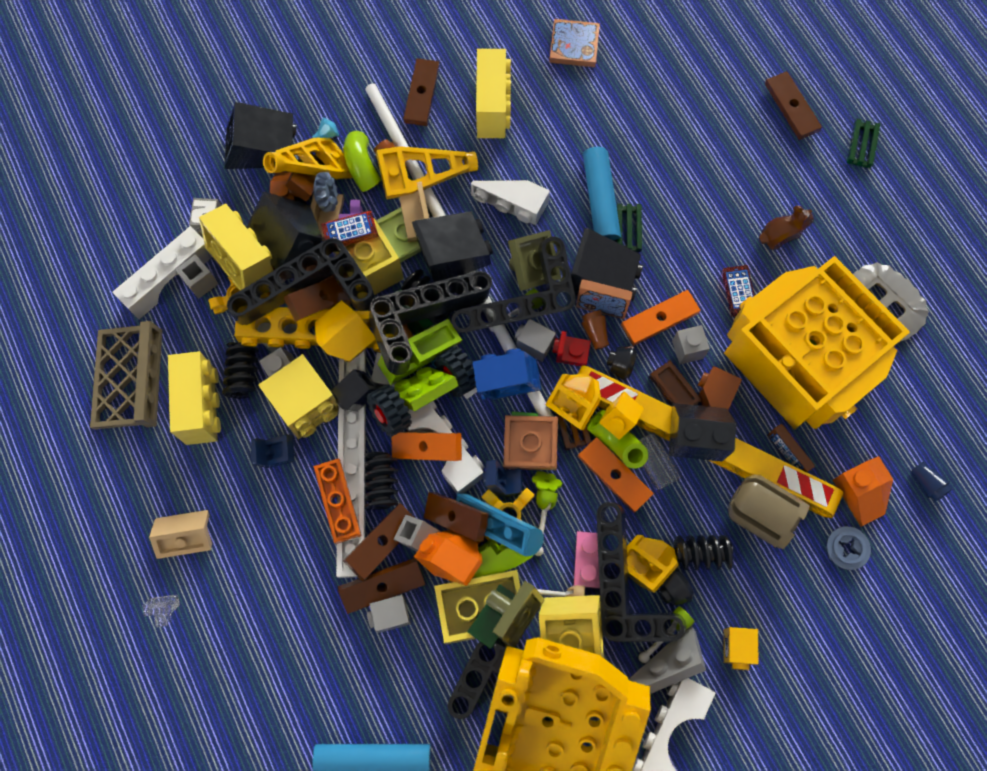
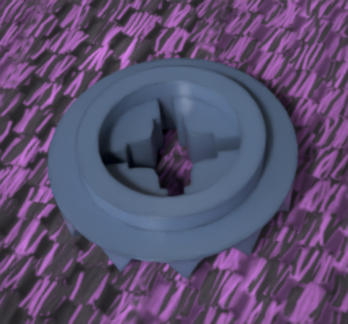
[313,172,338,212]
[825,526,871,571]

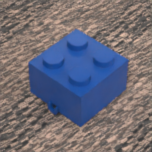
[473,348,542,400]

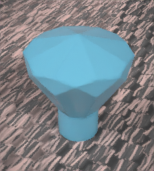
[312,117,339,138]

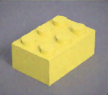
[476,49,511,138]
[199,204,273,290]
[168,351,221,445]
[434,570,520,644]

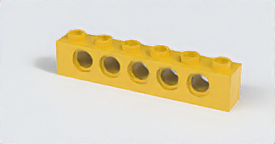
[234,306,395,352]

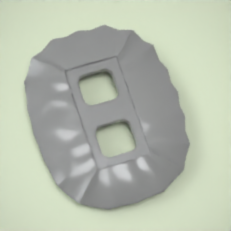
[853,262,929,341]

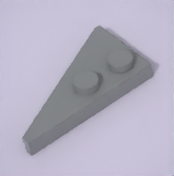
[628,626,706,694]

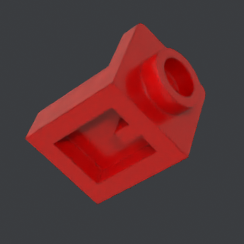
[552,331,591,367]

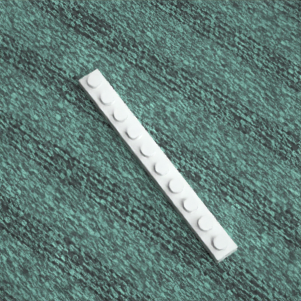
[336,349,366,578]

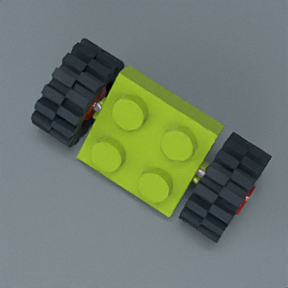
[367,346,476,437]

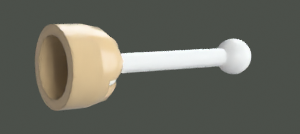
[520,585,585,597]

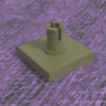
[508,230,562,291]
[486,581,544,648]

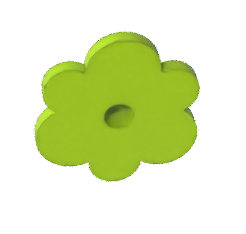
[532,471,562,492]

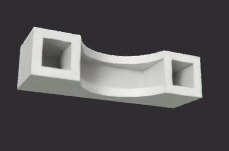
[113,226,212,319]
[406,401,485,494]
[632,678,716,771]

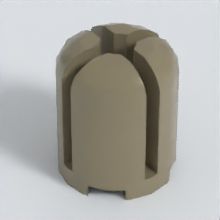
[728,474,810,549]

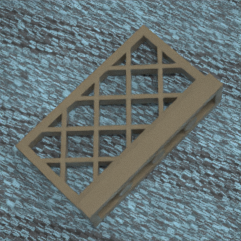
[90,321,162,429]

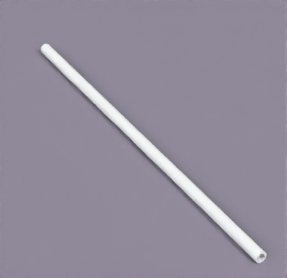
[365,84,559,429]

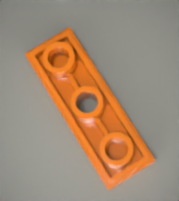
[621,290,701,346]
[392,432,462,461]
[577,437,654,513]
[313,458,362,544]

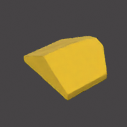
[315,300,376,362]
[545,374,601,430]
[615,535,679,593]

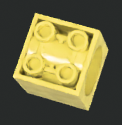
[333,218,404,299]
[258,354,339,440]
[539,595,604,657]

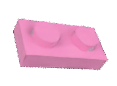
[573,531,600,589]

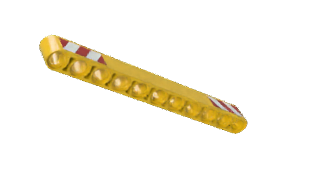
[577,366,843,518]

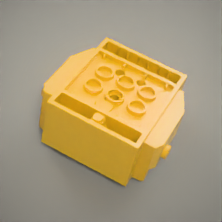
[724,256,910,430]
[473,638,650,771]

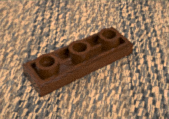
[403,58,440,126]
[765,71,822,140]
[285,152,324,201]
[283,273,358,322]
[424,492,489,541]
[343,503,415,581]
[338,558,425,614]

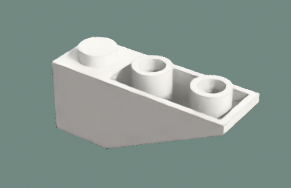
[471,180,550,225]

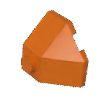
[833,456,893,527]
[414,530,482,586]

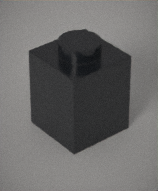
[331,369,378,412]

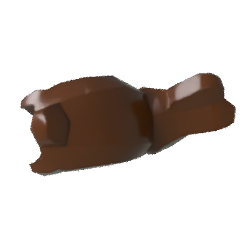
[759,206,814,250]

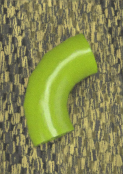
[343,131,381,192]
[587,410,649,469]

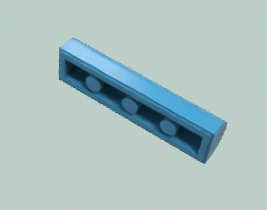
[583,147,621,241]
[456,493,544,556]
[313,744,431,771]

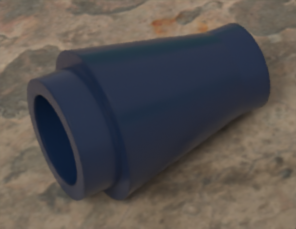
[911,462,953,502]

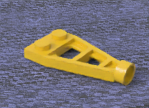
[263,138,352,179]
[376,146,478,200]

